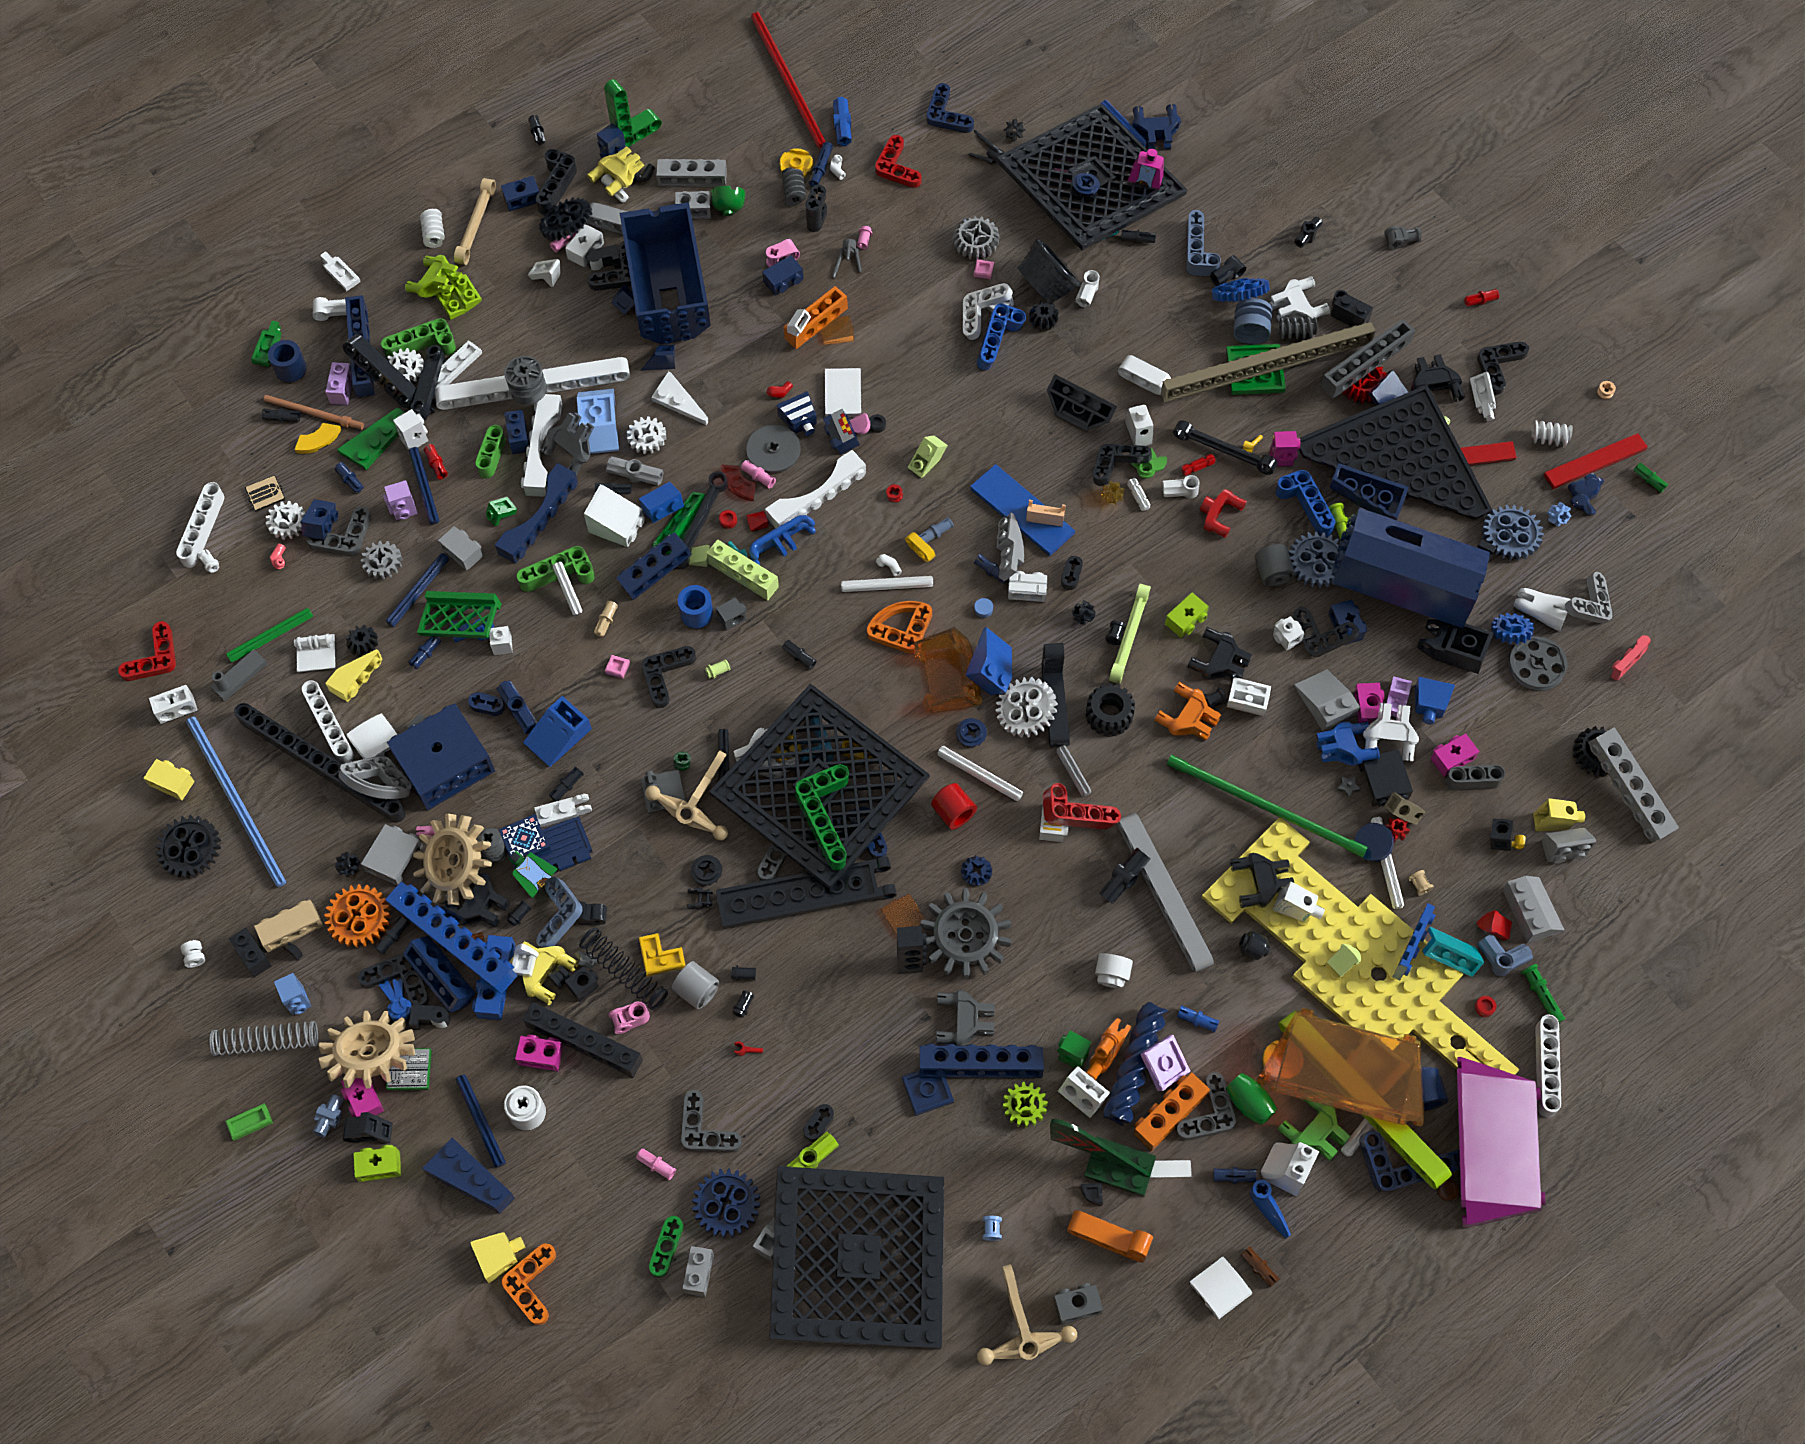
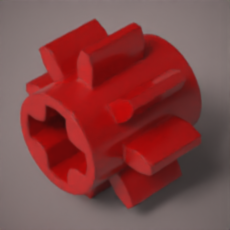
[1385,817,1410,842]

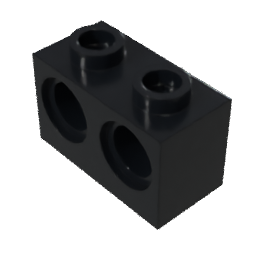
[229,928,272,977]

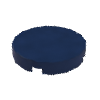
[1354,823,1394,862]

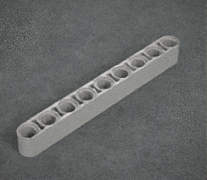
[1117,813,1214,972]

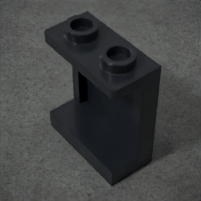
[1358,749,1413,807]

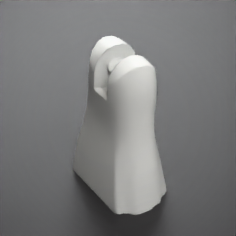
[1513,588,1571,632]

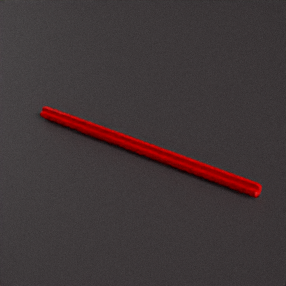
[751,11,826,148]

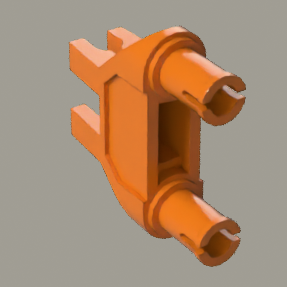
[1154,682,1221,741]
[1086,1018,1131,1081]

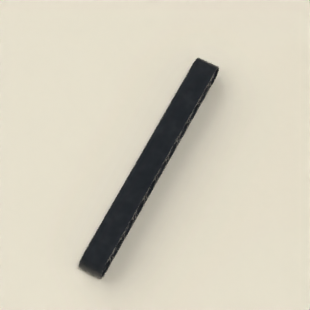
[234,703,406,823]

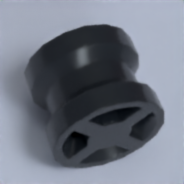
[547,964,570,990]

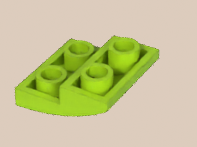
[435,274,482,320]

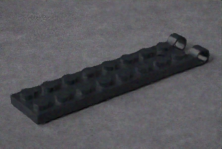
[716,857,897,929]

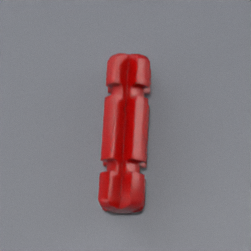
[1181,454,1216,476]

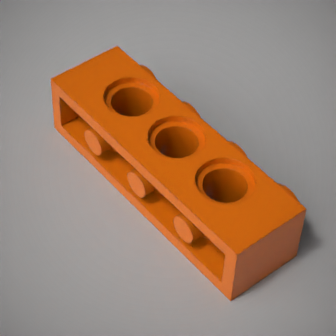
[783,286,848,349]
[1134,1073,1210,1152]

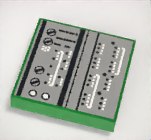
[386,1048,432,1091]

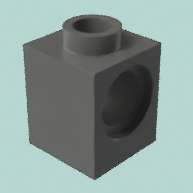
[716,597,747,630]

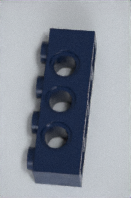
[616,532,692,600]
[403,936,476,1012]

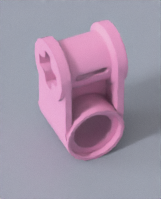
[766,239,800,267]
[608,1002,650,1034]

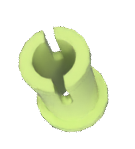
[705,659,731,679]

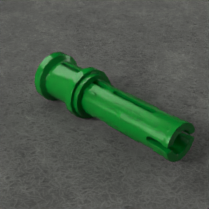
[1521,964,1566,1023]

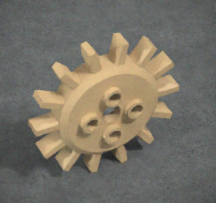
[413,814,492,906]
[319,1011,415,1089]

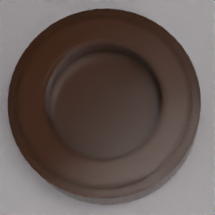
[1437,1179,1460,1201]

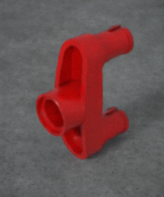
[1200,489,1247,538]

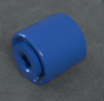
[677,585,714,629]

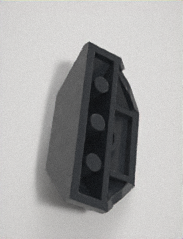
[1047,374,1118,431]

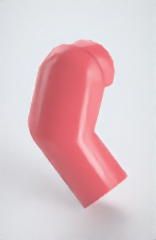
[270,543,286,569]

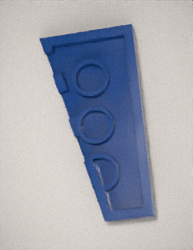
[1393,903,1435,981]

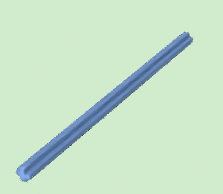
[186,717,286,887]

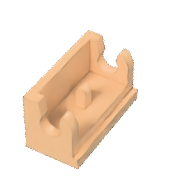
[1026,500,1066,527]

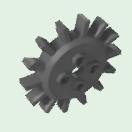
[920,888,1012,979]

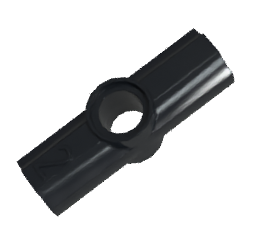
[1099,848,1151,904]

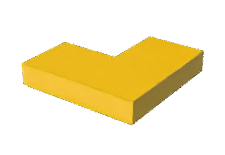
[639,933,686,977]

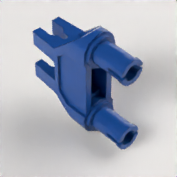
[1316,721,1380,765]

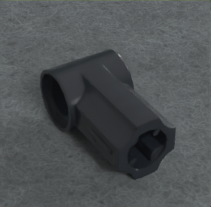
[1210,255,1247,286]

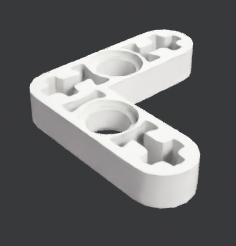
[963,283,1013,340]

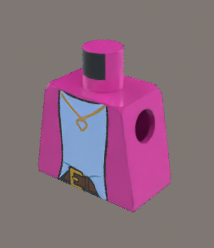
[1128,149,1164,189]

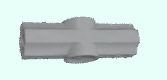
[606,456,663,486]

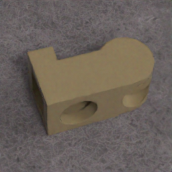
[1384,792,1425,825]

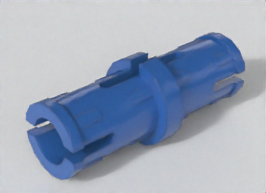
[1177,1005,1220,1033]

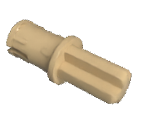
[594,601,618,637]

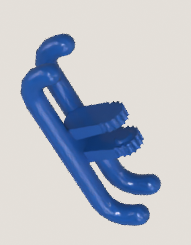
[749,515,816,565]

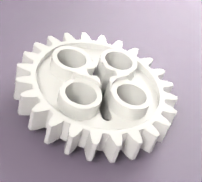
[996,677,1058,738]

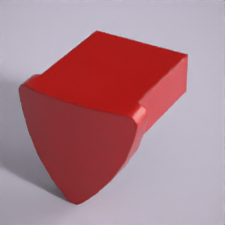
[1476,910,1512,941]

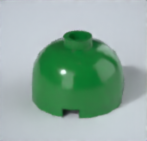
[711,186,745,216]

